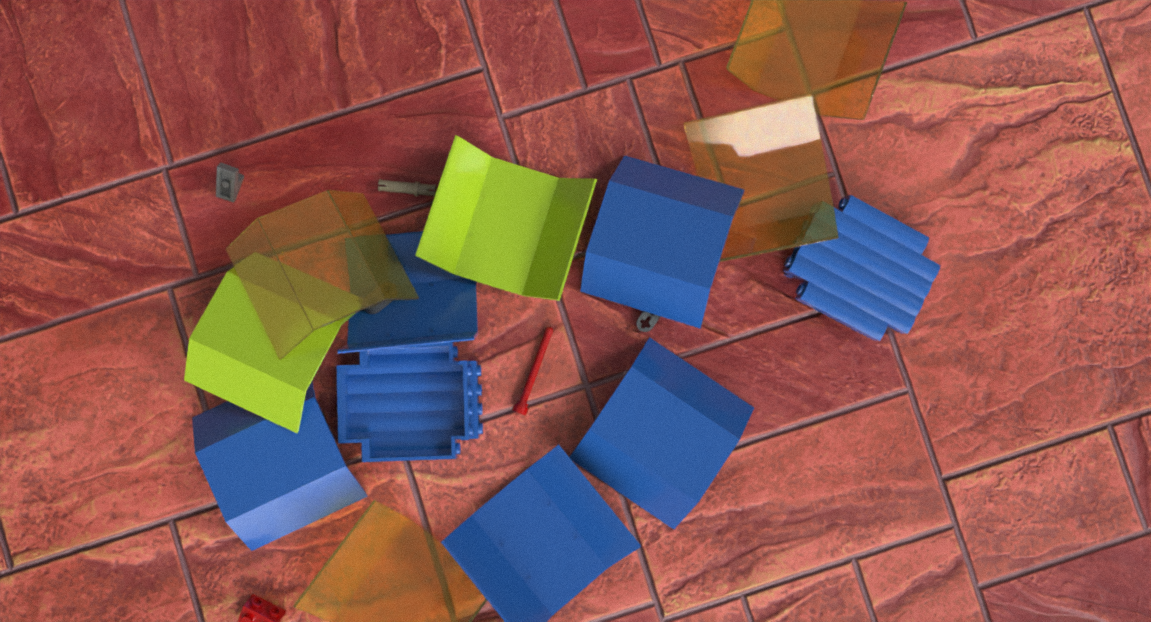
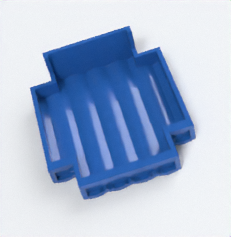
[783,195,941,341]
[337,342,483,462]

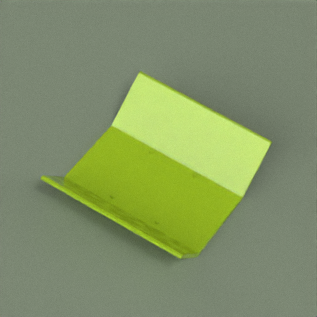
[415,135,597,301]
[184,252,364,433]

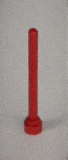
[512,327,553,416]

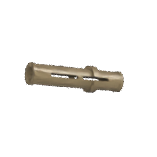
[378,179,437,197]

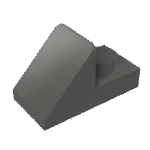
[216,162,244,203]

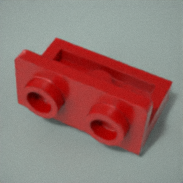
[237,594,286,622]

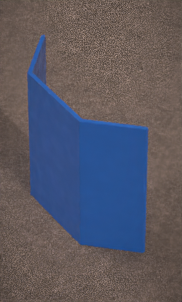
[580,155,745,329]
[337,231,478,354]
[569,337,754,529]
[192,382,368,551]
[441,444,641,622]

